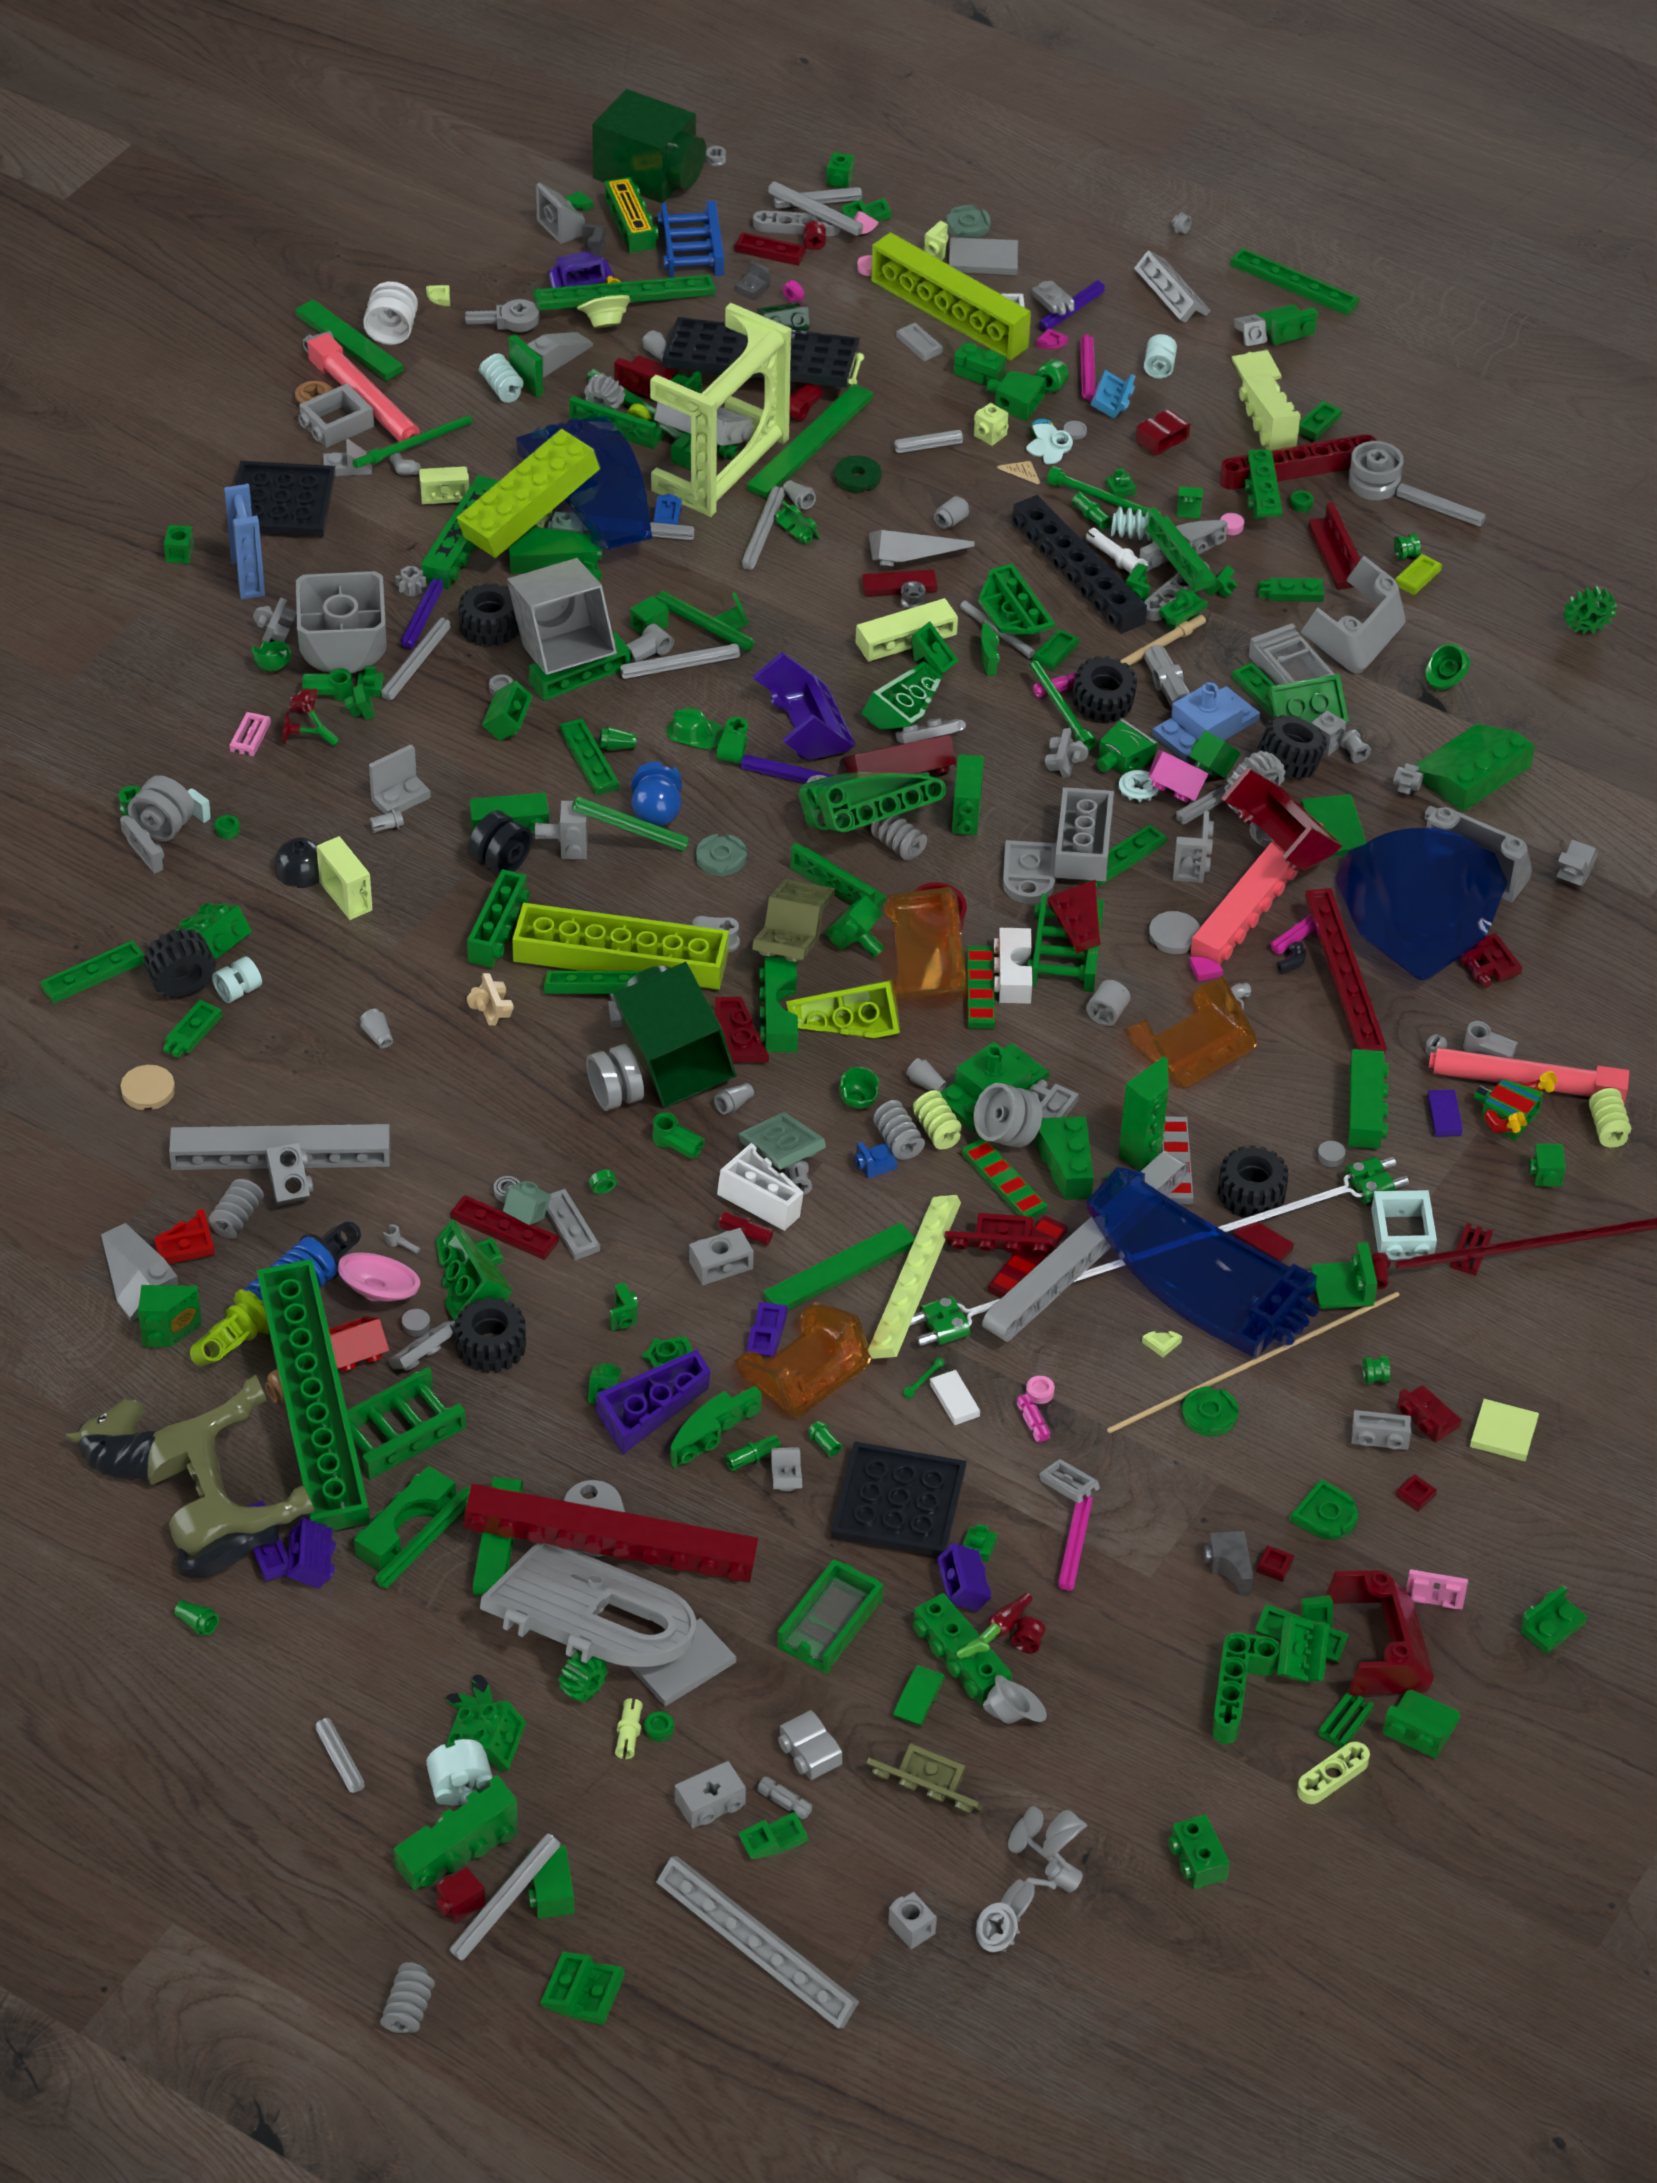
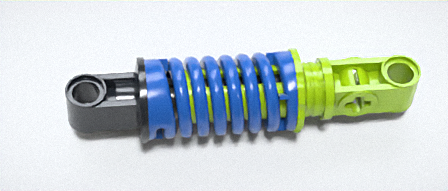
[190,1221,361,1366]

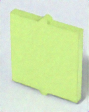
[1232,350,1281,380]

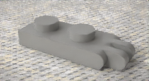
[1031,281,1075,316]
[895,718,966,744]
[120,816,164,874]
[388,1321,455,1371]

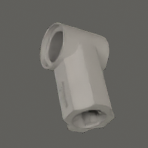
[627,624,674,663]
[1463,1021,1519,1059]

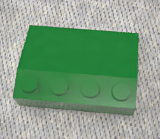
[1415,723,1535,812]

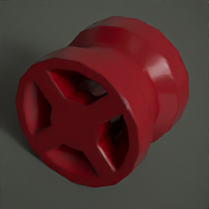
[804,221,826,250]
[1011,1617,1046,1654]

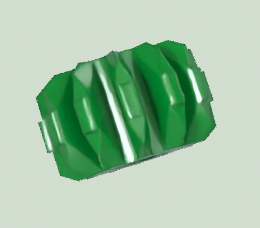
[558,1651,608,1703]

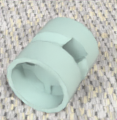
[1144,334,1177,379]
[212,956,262,1003]

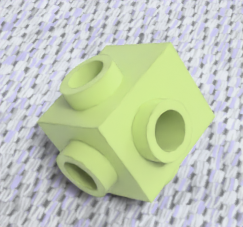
[974,403,1008,446]

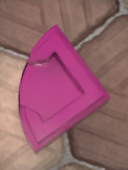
[1036,328,1068,349]
[1189,957,1223,982]

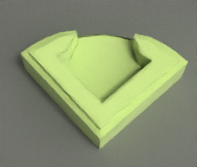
[426,285,450,306]
[1142,1331,1182,1358]

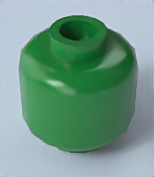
[1035,359,1069,393]

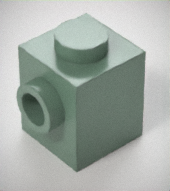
[548,512,584,534]
[503,1181,551,1225]

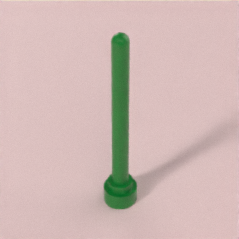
[1046,466,1149,517]
[1030,660,1097,751]

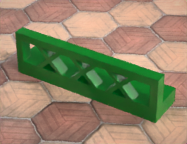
[569,396,664,449]
[1146,507,1216,592]
[790,843,886,909]

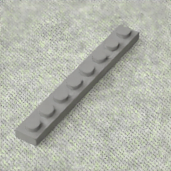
[657,1856,859,2029]

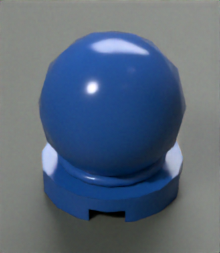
[631,762,682,827]

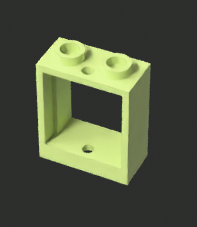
[317,836,372,920]

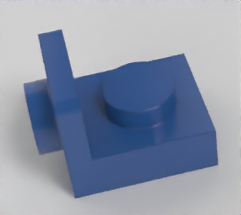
[654,494,683,525]
[854,1142,897,1178]

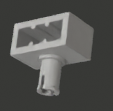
[535,801,588,859]

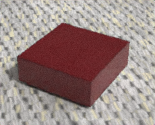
[1396,1474,1437,1512]
[1256,1545,1294,1582]

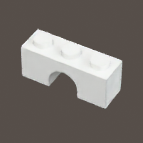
[994,928,1032,1004]

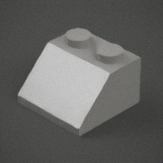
[536,183,585,244]

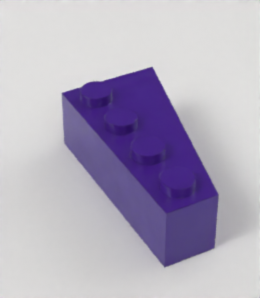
[596,1349,711,1454]

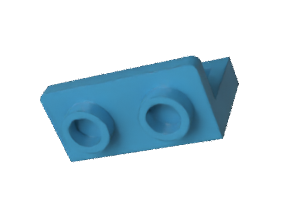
[1090,370,1135,419]

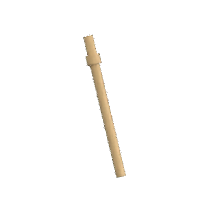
[1120,615,1206,666]

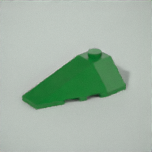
[861,662,943,729]

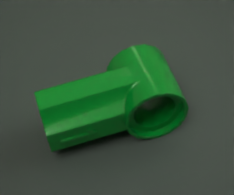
[302,668,354,702]
[652,1112,705,1159]

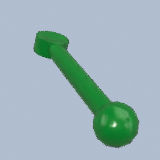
[903,1358,945,1399]

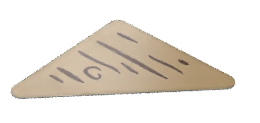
[997,461,1040,484]

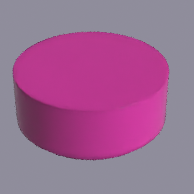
[783,280,805,302]

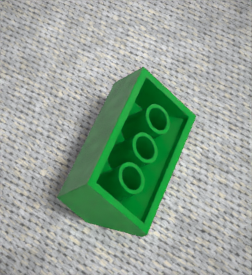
[1119,1056,1169,1172]

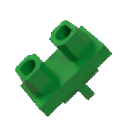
[1159,589,1208,630]

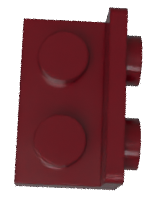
[1397,1385,1462,1443]

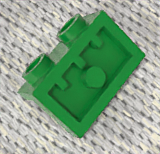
[1520,1585,1588,1654]

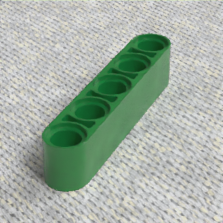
[473,1477,523,1596]

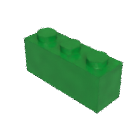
[470,793,549,834]

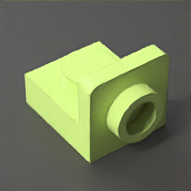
[924,221,948,260]

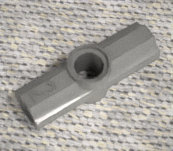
[1144,645,1190,707]

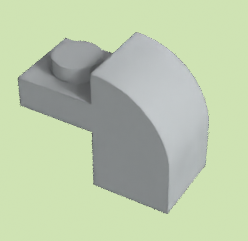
[1557,840,1598,886]

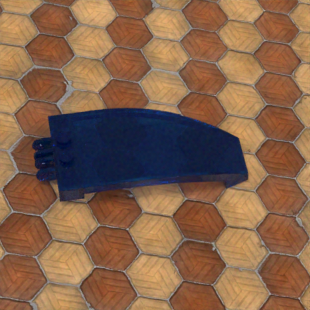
[516,416,652,550]
[1086,1166,1319,1359]

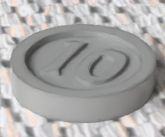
[1063,421,1087,440]

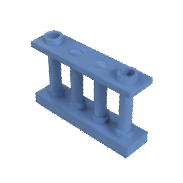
[224,484,265,599]

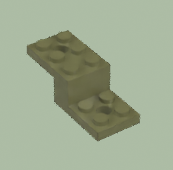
[752,879,835,961]

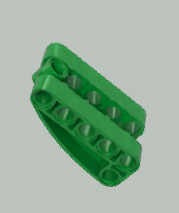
[799,772,946,832]

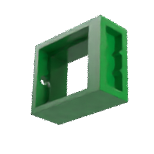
[952,754,984,835]

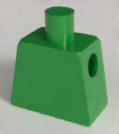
[987,371,1046,422]

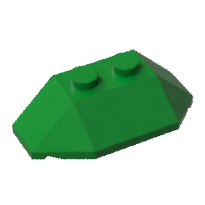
[978,563,1055,637]

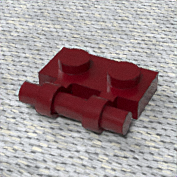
[1457,933,1522,988]

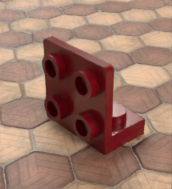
[614,355,677,398]

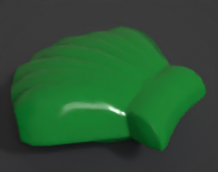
[642,1336,692,1368]

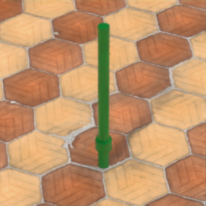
[352,415,473,469]

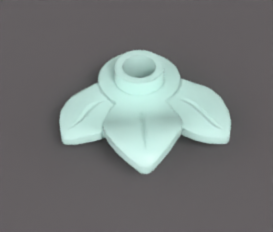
[1026,424,1073,465]

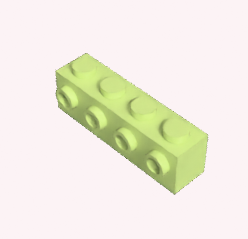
[856,598,958,662]

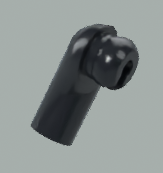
[1276,941,1306,974]

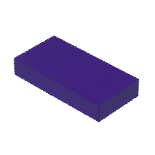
[1427,1089,1463,1137]

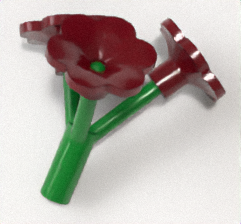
[283,688,340,747]

